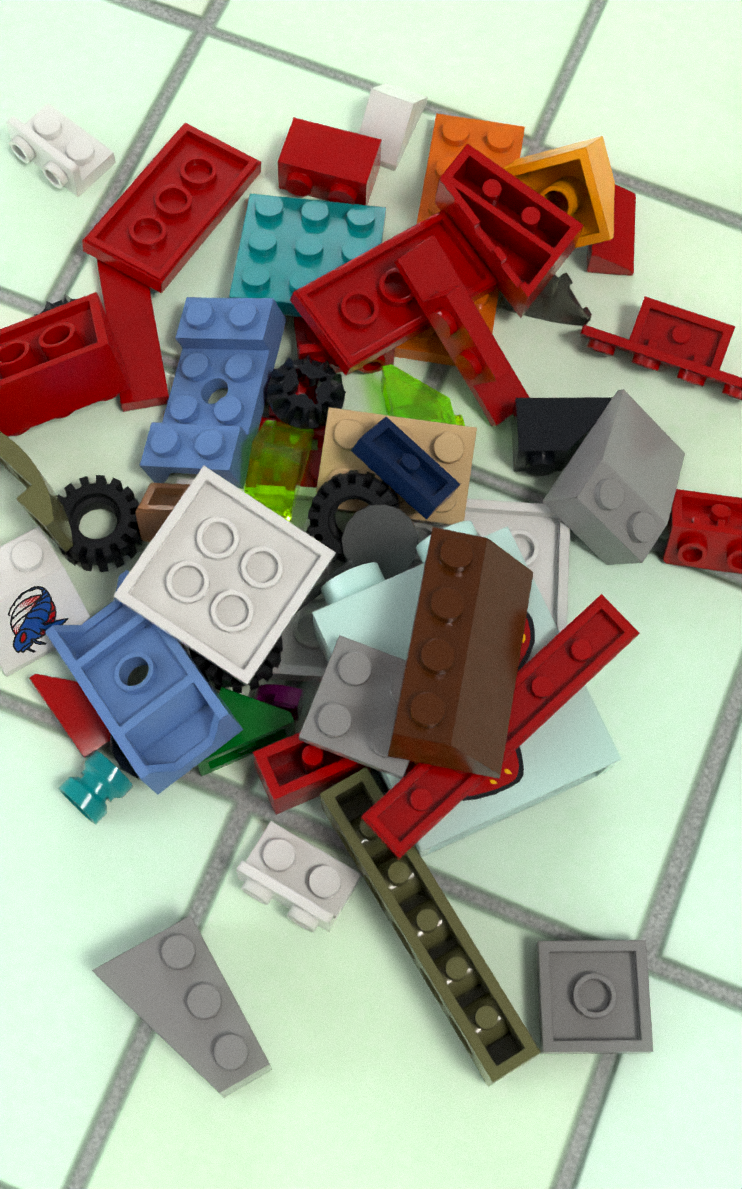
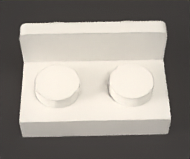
[6,103,116,197]
[236,821,362,933]

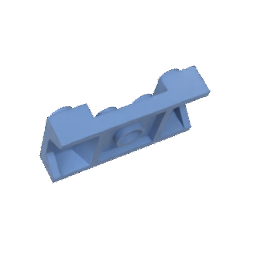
[140,297,286,489]
[45,570,243,795]

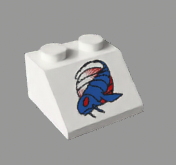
[0,526,91,677]

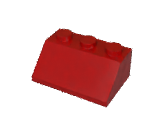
[0,292,130,437]

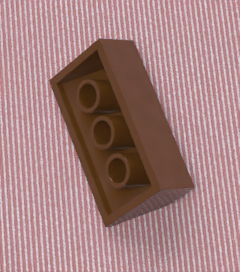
[388,527,533,779]

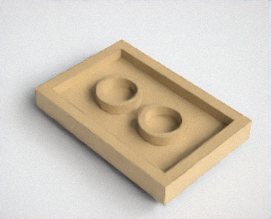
[316,407,477,526]

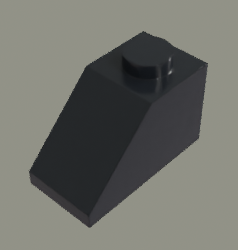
[511,397,613,476]

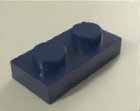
[351,417,461,520]

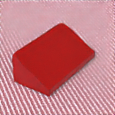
[587,184,636,276]

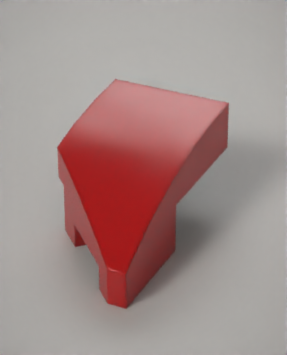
[29,674,111,758]

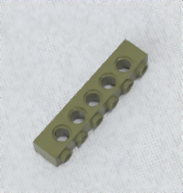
[320,767,541,1087]

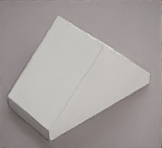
[359,83,428,171]

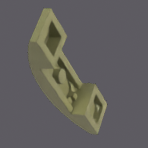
[0,432,73,552]

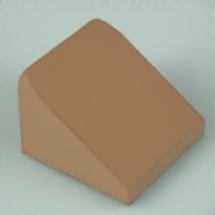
[135,483,190,542]

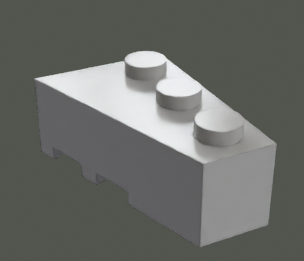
[92,915,272,1098]

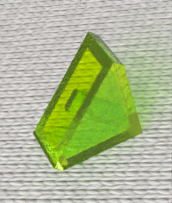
[244,419,314,521]

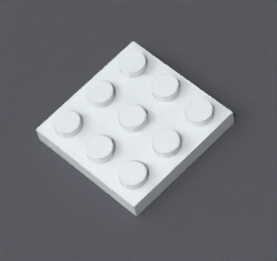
[113,466,336,686]

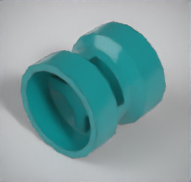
[58,750,133,825]

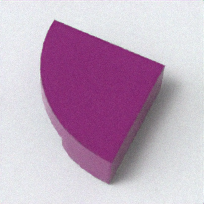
[252,684,304,721]

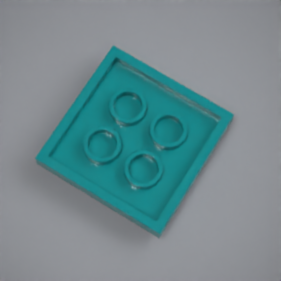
[229,193,386,317]

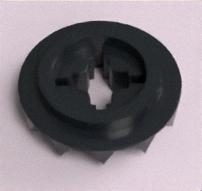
[267,354,346,429]

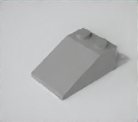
[542,389,685,565]

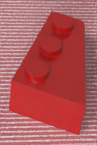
[435,143,584,318]

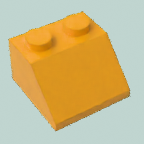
[503,136,615,248]

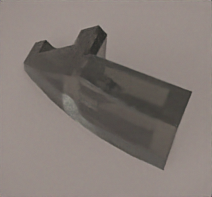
[498,272,592,326]

